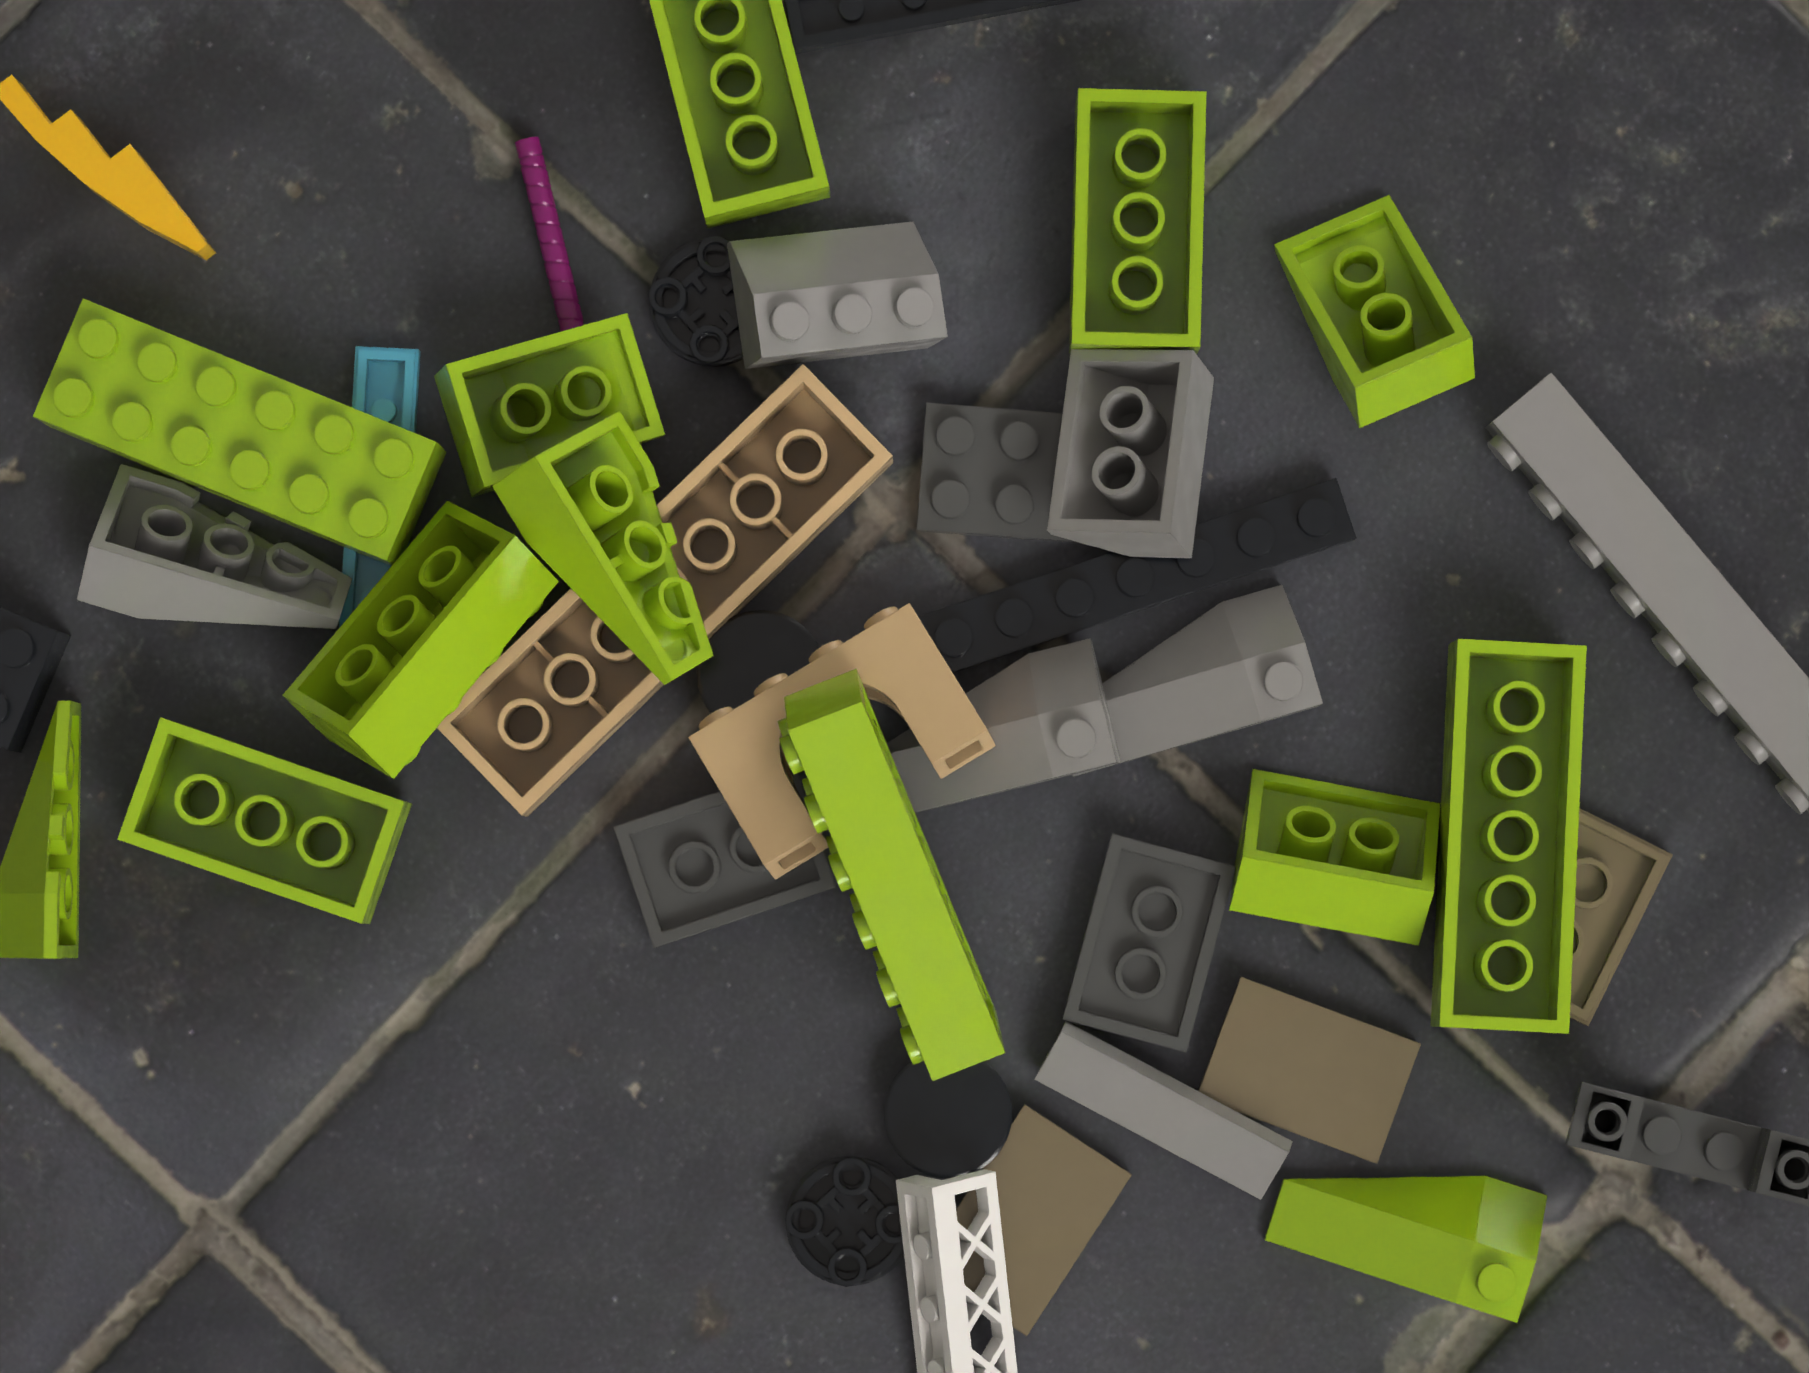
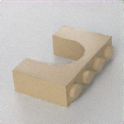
[688,603,996,880]

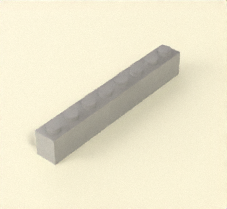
[1485,373,1809,815]

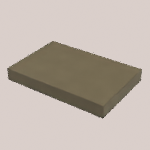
[1570,808,1673,1026]
[1197,976,1421,1164]
[956,1104,1132,1336]

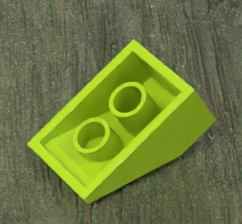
[1274,195,1475,428]
[434,313,665,497]

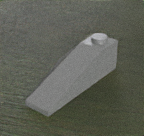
[77,464,352,629]
[1072,585,1323,777]
[887,638,1121,813]

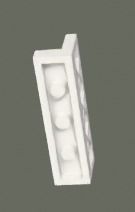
[896,1169,1018,1373]

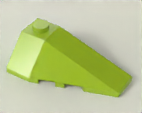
[492,411,714,685]
[0,700,81,959]
[1264,1175,1547,1323]

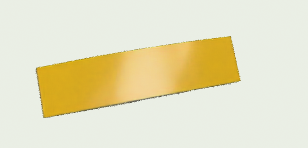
[0,74,216,260]

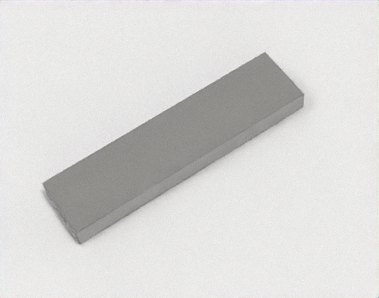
[1034,1021,1293,1200]

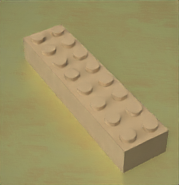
[437,364,893,817]

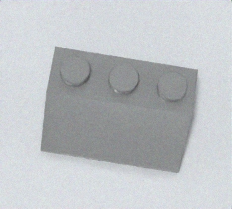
[727,222,948,369]
[1047,349,1214,558]

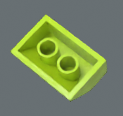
[1229,769,1441,946]

